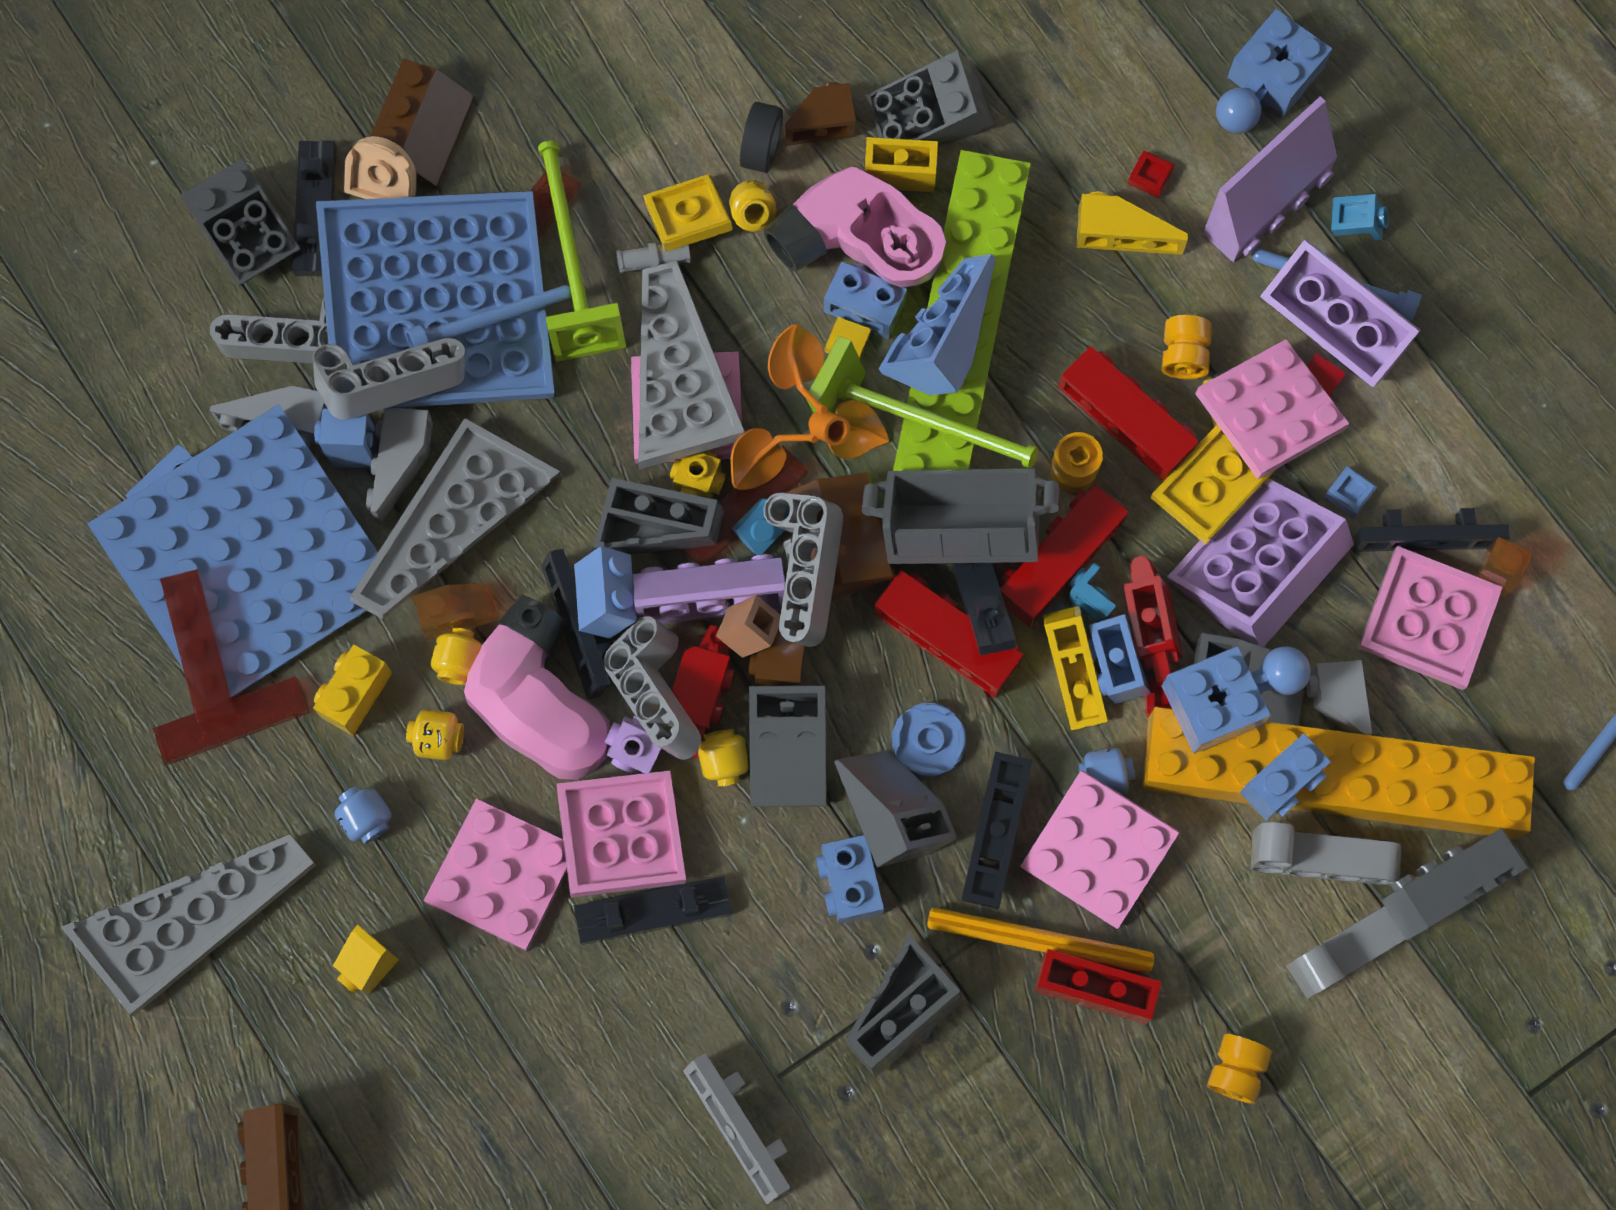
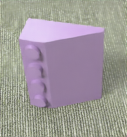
[1203,96,1337,262]
[1167,478,1354,647]

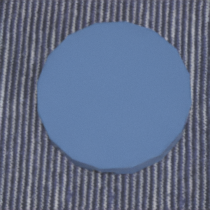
[892,703,966,778]

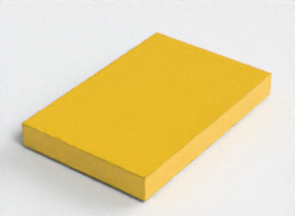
[1151,424,1275,545]

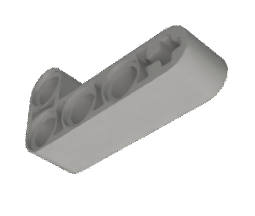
[210,298,328,363]
[312,338,465,420]
[764,493,843,647]
[603,616,701,760]
[1251,822,1401,885]
[1286,906,1406,999]

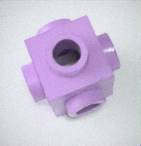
[604,715,661,775]

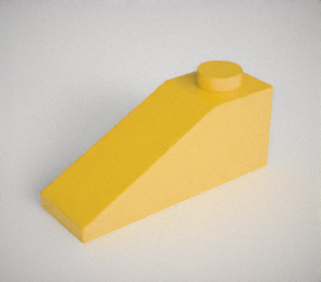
[1077,191,1188,255]
[1043,606,1108,731]

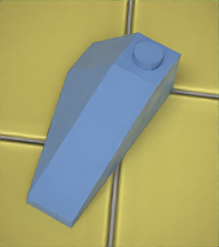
[879,254,995,395]

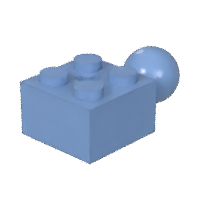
[1216,9,1332,134]
[1161,646,1311,754]

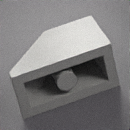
[1306,660,1372,735]

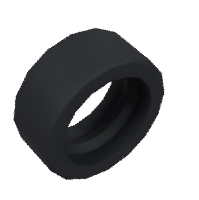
[739,101,783,173]

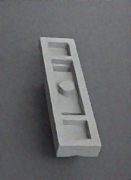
[683,1053,791,1205]

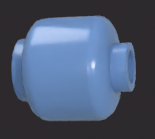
[1078,747,1136,795]
[334,785,392,844]

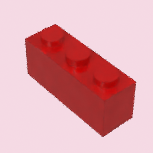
[1034,949,1161,1024]

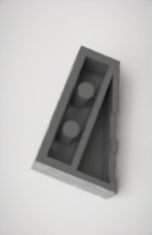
[593,477,725,554]
[1381,828,1528,940]
[846,934,963,1078]

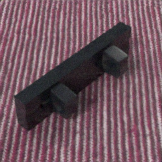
[292,141,337,277]
[1353,508,1510,552]
[541,548,614,700]
[951,563,1016,656]
[961,751,1032,910]
[574,876,732,945]

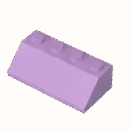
[1260,239,1421,387]
[633,554,785,624]

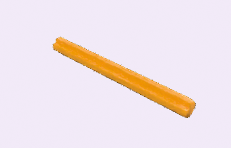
[927,907,1154,973]

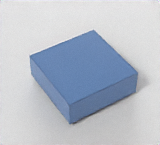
[1324,466,1377,518]

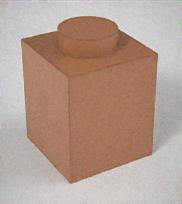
[716,595,780,658]

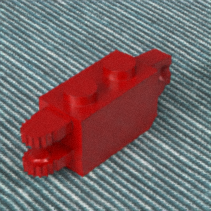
[1124,555,1183,688]
[672,625,735,758]

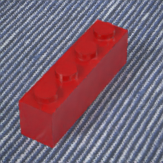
[1058,346,1199,482]
[998,484,1129,628]
[874,570,1023,698]

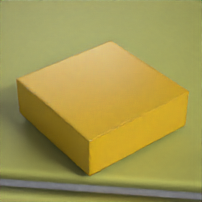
[825,317,871,359]

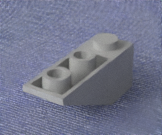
[210,386,328,447]
[366,407,433,523]

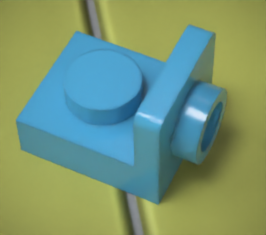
[1331,194,1389,241]
[732,498,790,555]
[1068,563,1116,623]

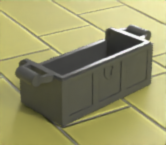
[862,468,1059,564]

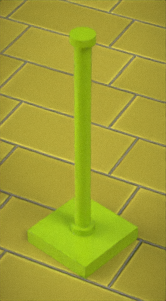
[538,140,627,362]
[806,336,1039,468]

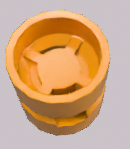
[1162,315,1212,380]
[1050,432,1103,493]
[1207,1033,1273,1104]

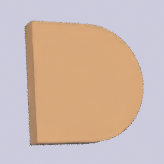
[344,136,416,199]

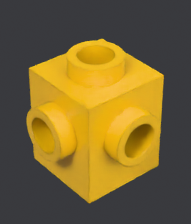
[670,450,726,499]

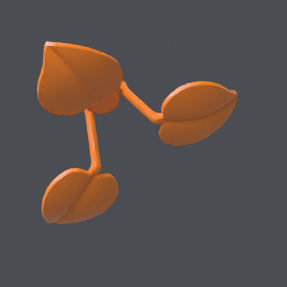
[731,324,889,490]

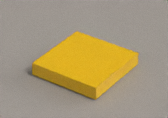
[643,174,733,252]

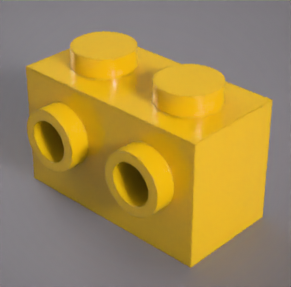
[865,137,938,192]
[313,644,392,736]

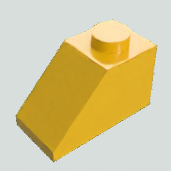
[333,925,399,995]

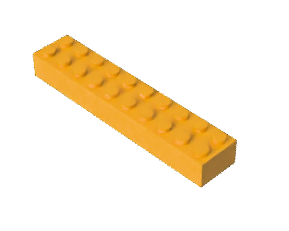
[1141,707,1535,840]

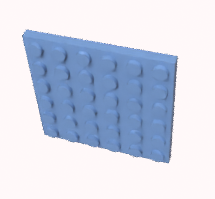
[316,191,554,408]
[87,404,378,711]

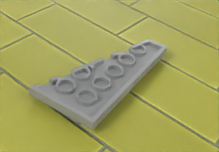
[638,261,745,470]
[350,418,560,619]
[61,834,316,1016]

